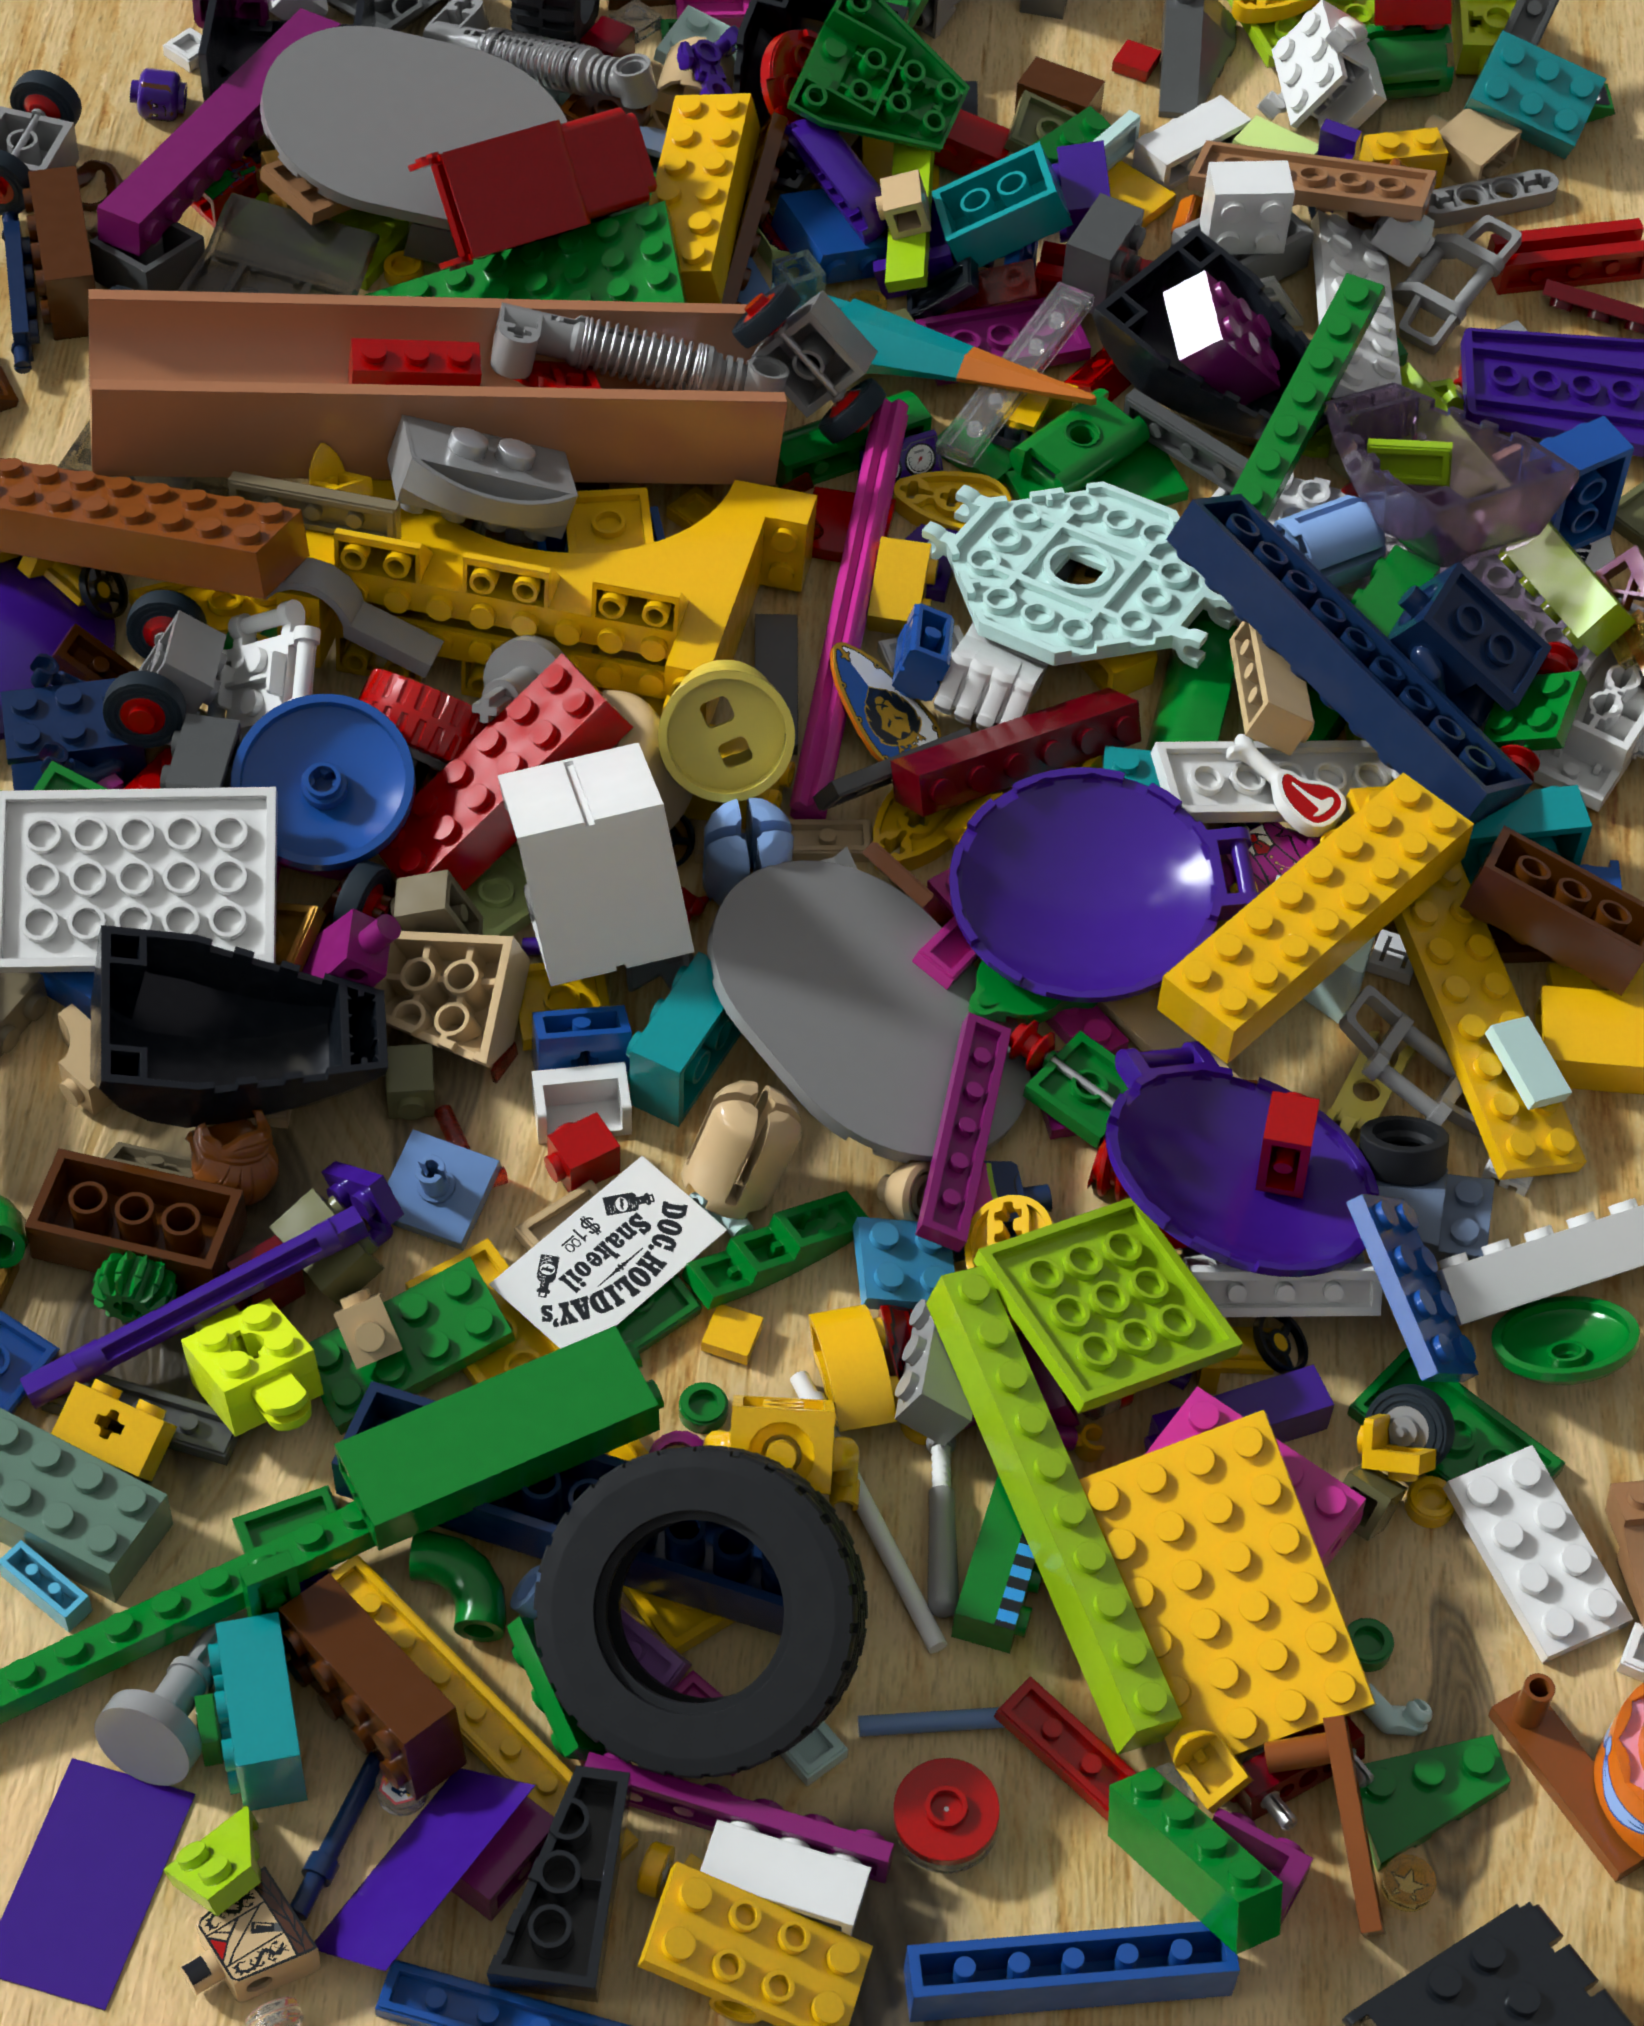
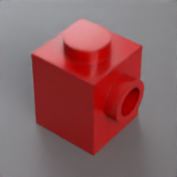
[544,1112,620,1193]

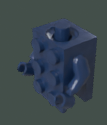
[1387,561,1552,728]
[1,653,147,791]

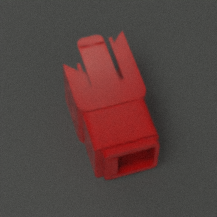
[408,107,657,271]

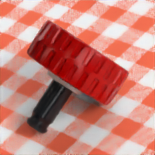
[358,668,494,795]

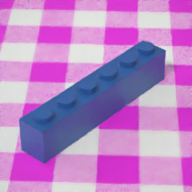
[904,1921,1240,2022]

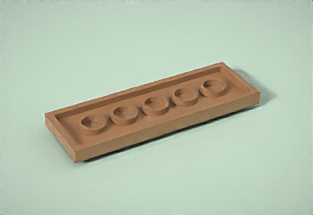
[1188,140,1437,222]

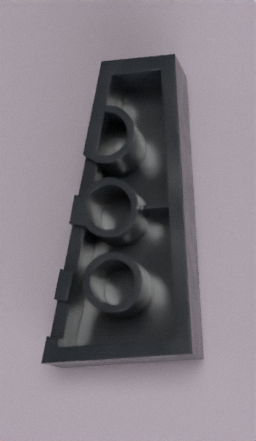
[486,1765,632,2003]

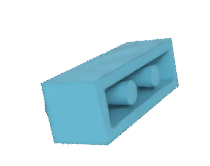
[0,1540,92,1632]

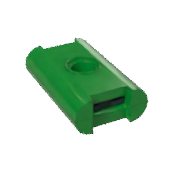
[1009,388,1150,493]

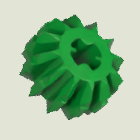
[91,1251,178,1324]

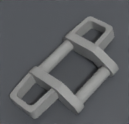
[1392,215,1522,354]
[1339,985,1481,1137]

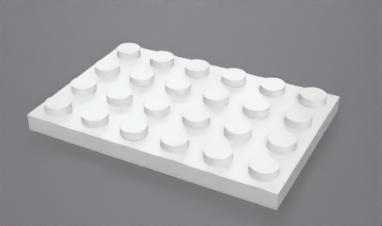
[0,787,278,973]

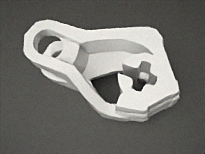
[934,623,1048,730]

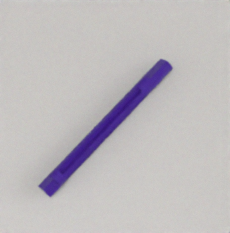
[20,1205,370,1409]

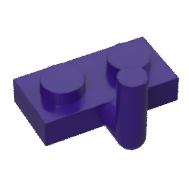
[321,1161,404,1247]

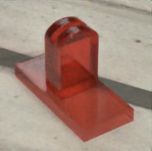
[490,1041,518,1083]

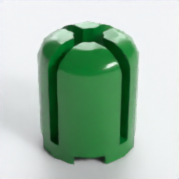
[1366,24,1454,100]

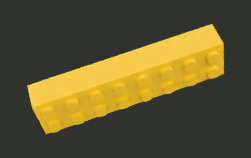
[1157,772,1474,1064]

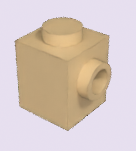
[875,169,932,240]

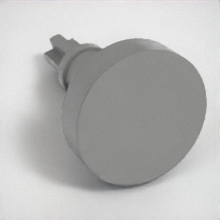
[472,635,564,723]
[94,1626,218,1786]

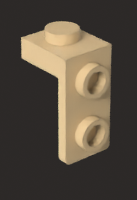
[333,1287,403,1369]

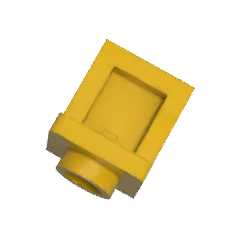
[1357,1414,1436,1482]

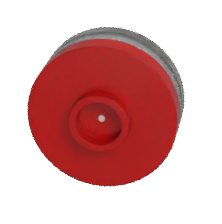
[893,1758,1000,1874]

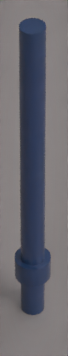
[290,1752,382,1921]

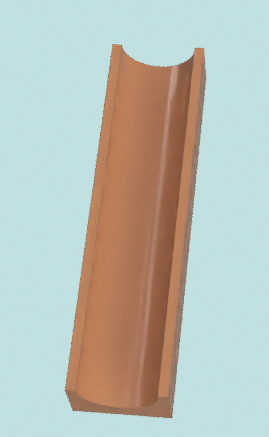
[89,289,787,485]

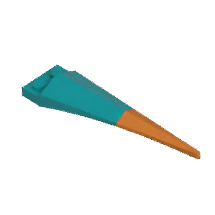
[818,292,1097,406]

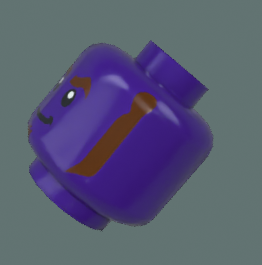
[130,68,187,122]

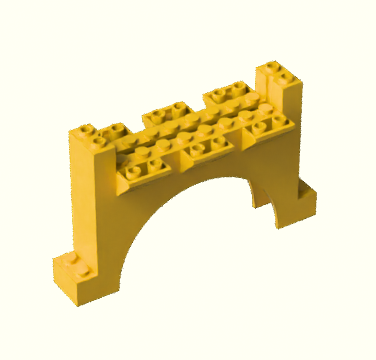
[276,480,817,726]

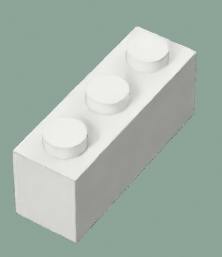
[1132,95,1252,190]
[700,1820,871,1936]

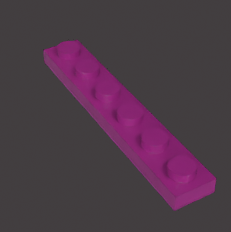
[915,1012,1012,1253]
[584,1752,894,1884]

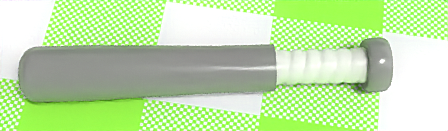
[926,1437,959,1618]

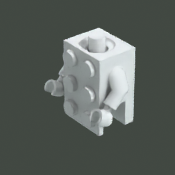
[1257,0,1387,129]

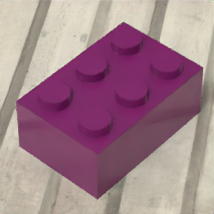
[1163,271,1280,406]

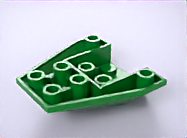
[787,0,970,153]

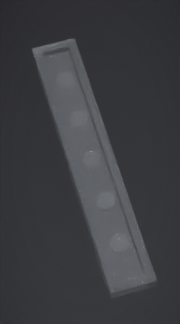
[935,281,1094,468]

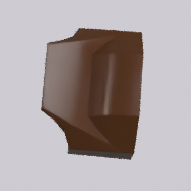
[52,623,139,681]

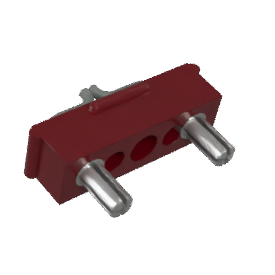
[1229,1715,1374,1831]

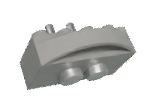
[387,414,578,542]

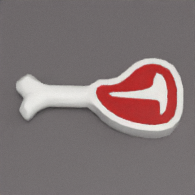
[1226,734,1346,837]

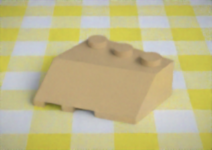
[374,931,531,1068]

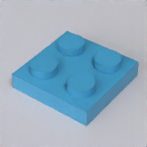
[852,1217,955,1310]

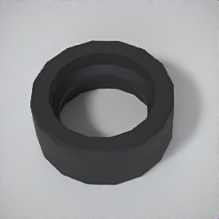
[1359,1115,1449,1186]

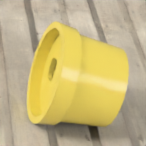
[658,660,795,803]

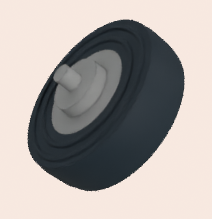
[1365,1384,1455,1466]

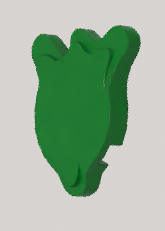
[968,960,1098,1025]

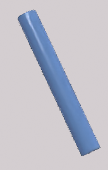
[858,1707,1005,1737]

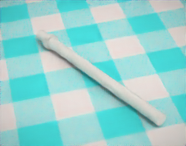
[790,1371,947,1653]

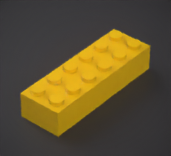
[649,93,761,304]

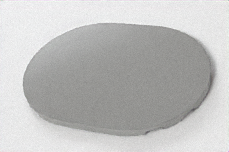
[260,26,568,230]
[707,860,1031,1163]

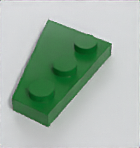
[1360,1734,1511,1872]

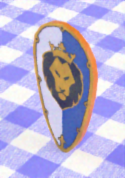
[830,642,941,762]

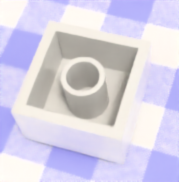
[1199,160,1295,255]

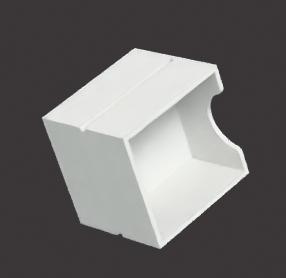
[498,743,694,986]

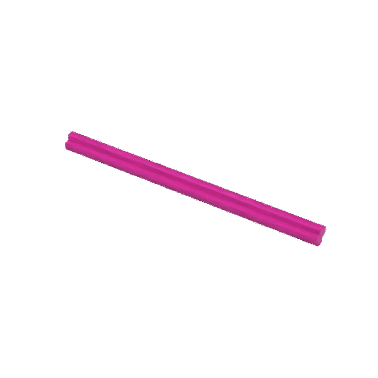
[789,398,909,819]

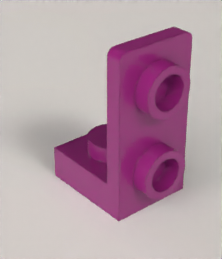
[1212,1808,1313,1925]

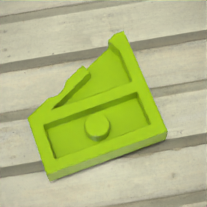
[163,1805,261,1917]

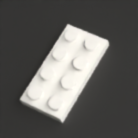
[1443,1445,1633,1664]

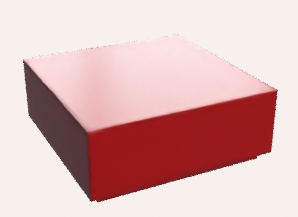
[1112,39,1162,83]

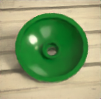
[1491,1296,1640,1386]

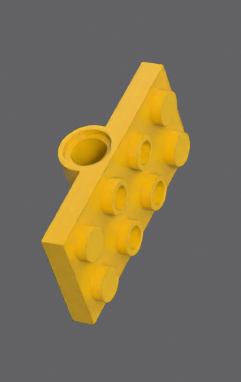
[637,1861,873,2026]

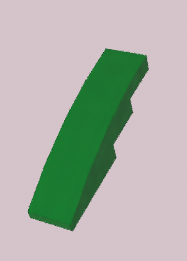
[681,1190,868,1310]

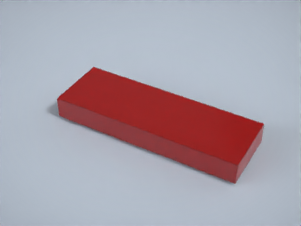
[994,1676,1137,1821]

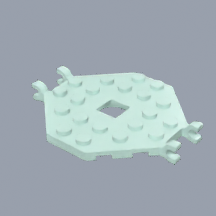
[922,481,1237,669]

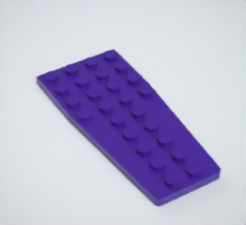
[1460,328,1644,457]

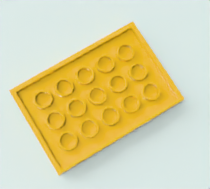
[1079,1410,1376,1777]

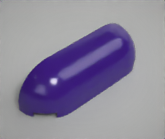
[784,119,888,245]

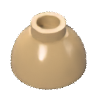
[877,1162,931,1221]

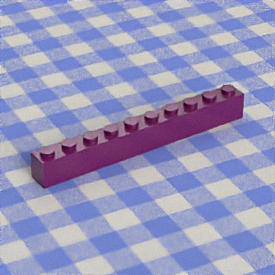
[97,8,341,256]

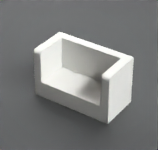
[532,1062,632,1144]

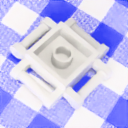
[207,599,321,740]

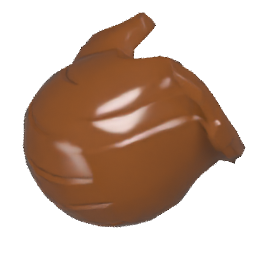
[185,1109,280,1206]

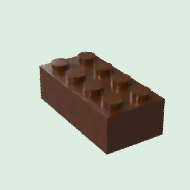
[22,166,96,341]
[1460,825,1644,996]
[24,1148,248,1294]
[278,1573,467,1801]

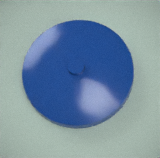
[231,694,416,871]

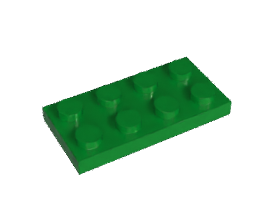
[309,1256,516,1435]

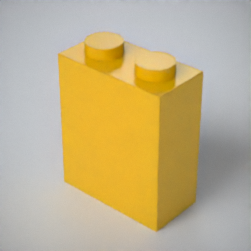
[1534,985,1644,1095]

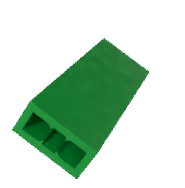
[334,1325,664,1551]

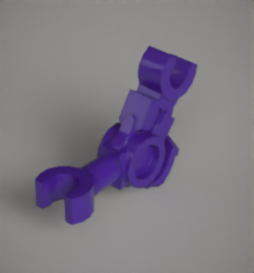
[677,25,739,95]

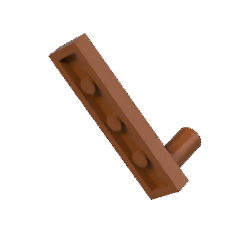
[1488,1673,1644,1882]
[1264,1715,1386,1937]

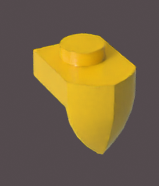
[309,443,374,496]
[1173,1730,1254,1813]

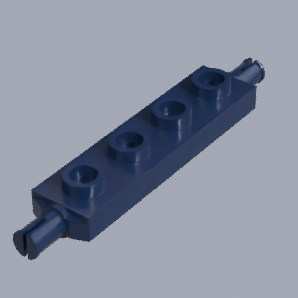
[2,211,40,374]

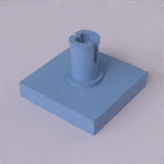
[388,1129,502,1251]

